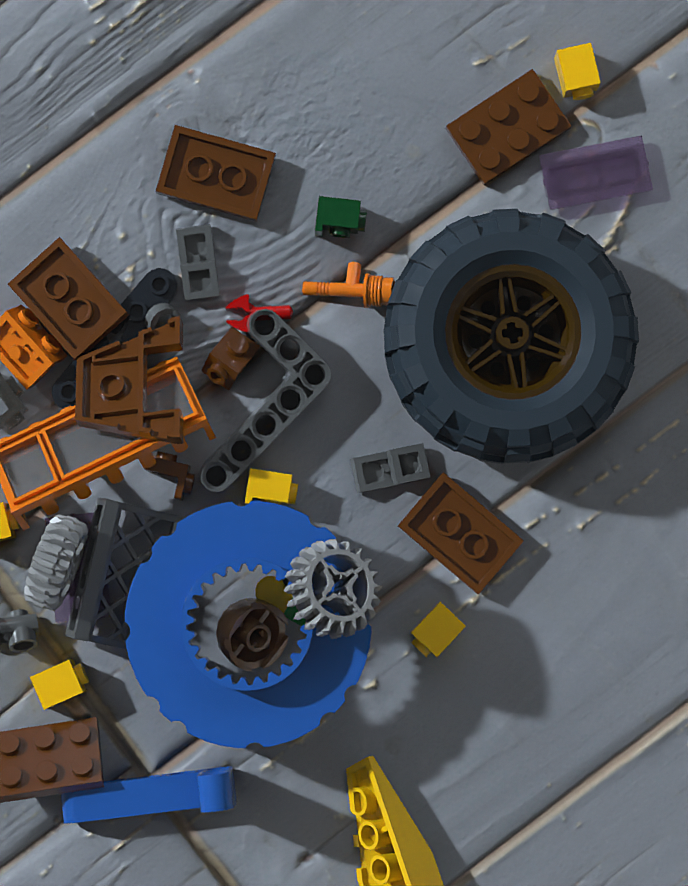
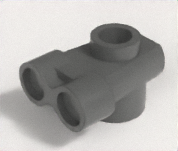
[0,609,39,652]

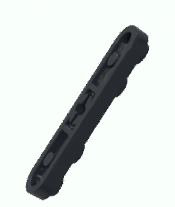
[52,268,178,409]

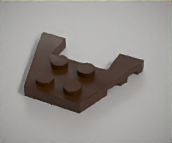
[75,316,183,444]

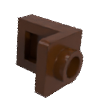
[202,327,260,390]
[144,451,195,501]

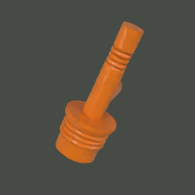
[302,262,395,308]

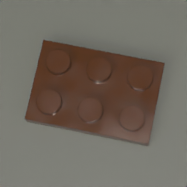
[445,69,571,185]
[156,125,276,222]
[8,237,130,361]
[397,472,524,595]
[0,717,104,803]

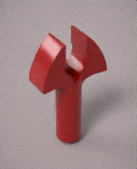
[226,294,293,334]

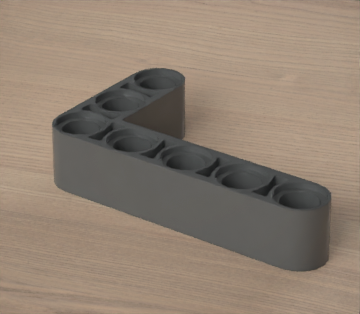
[199,309,331,492]

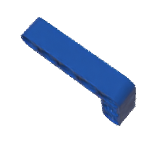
[61,766,237,824]

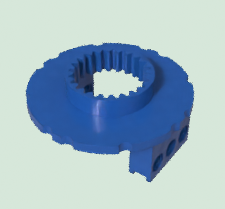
[125,501,372,748]

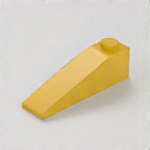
[346,756,444,886]

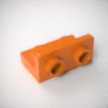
[0,305,67,390]

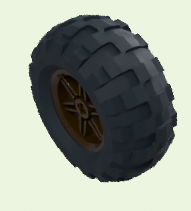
[383,208,639,464]

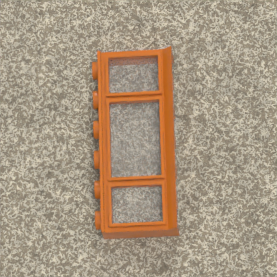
[0,356,216,531]

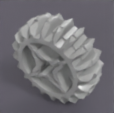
[24,514,88,611]
[284,539,382,639]

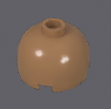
[216,598,288,671]

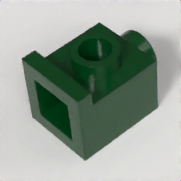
[315,196,367,238]

